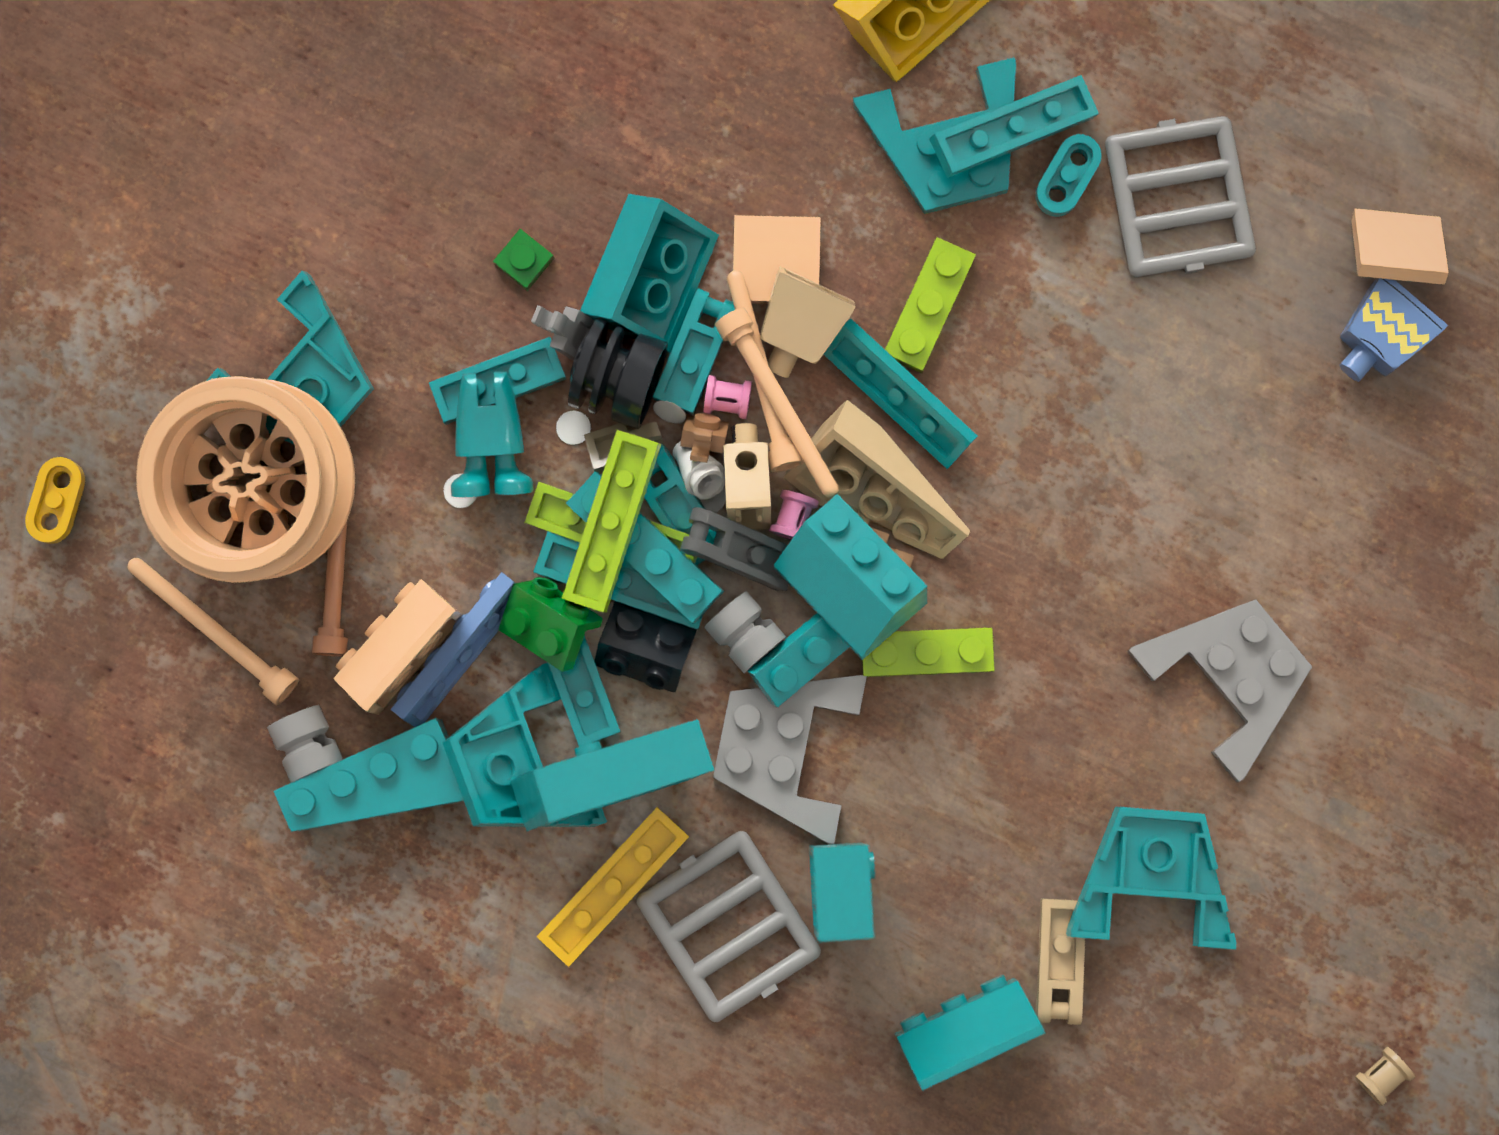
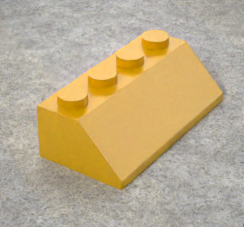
[833,0,990,82]

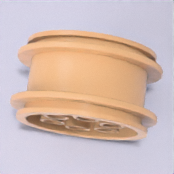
[136,377,355,583]

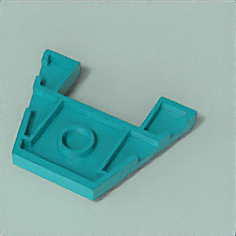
[853,57,1016,214]
[206,270,374,444]
[443,662,607,827]
[1066,807,1237,949]

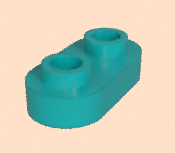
[1035,134,1102,217]

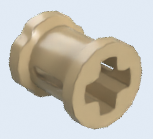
[1355,1047,1415,1106]

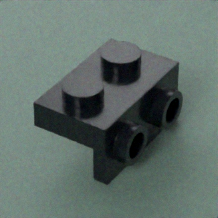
[594,601,697,692]

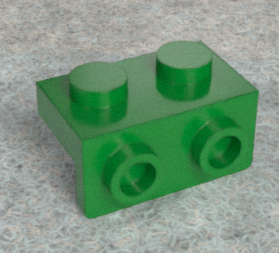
[498,577,603,672]

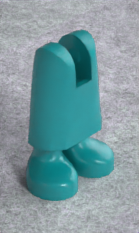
[451,372,534,498]

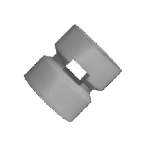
[704,591,786,674]
[267,705,343,783]

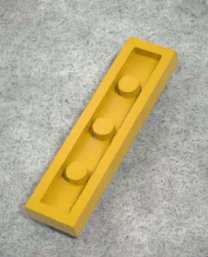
[537,807,689,967]

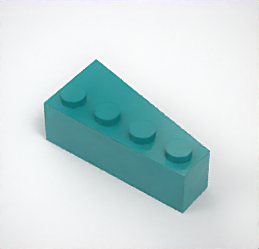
[273,718,464,832]

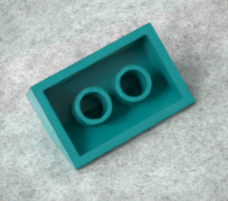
[580,194,719,353]
[774,494,928,660]
[894,975,1045,1090]

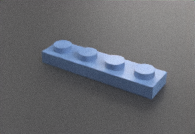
[391,572,516,727]

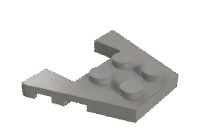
[1127,599,1312,782]
[713,675,867,844]

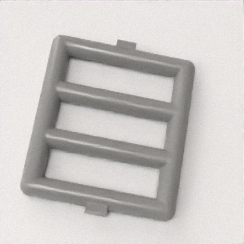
[1105,116,1256,277]
[636,831,821,1022]

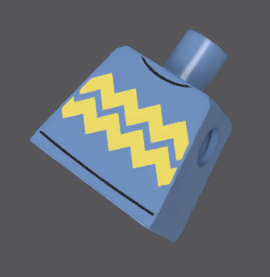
[1339,278,1448,382]

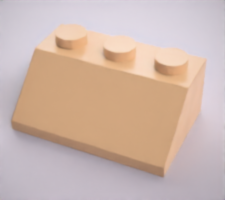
[333,579,463,715]

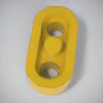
[25,457,85,544]

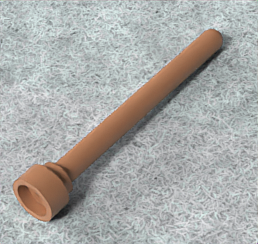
[312,522,348,657]

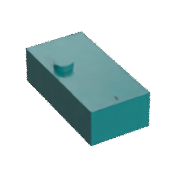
[511,719,714,832]
[809,843,875,941]

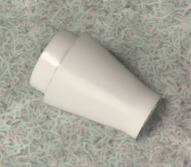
[673,441,725,499]

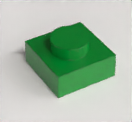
[493,229,555,291]

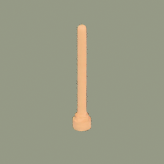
[727,270,804,472]
[715,307,839,498]
[128,558,299,706]

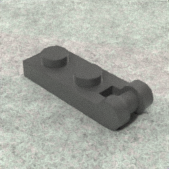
[680,507,789,591]

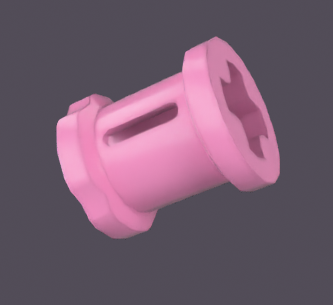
[703,375,752,419]
[769,490,819,540]

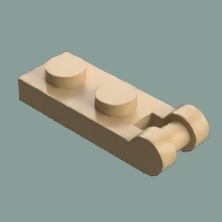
[1035,898,1085,1025]

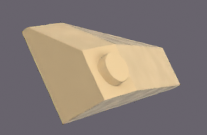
[783,400,970,559]

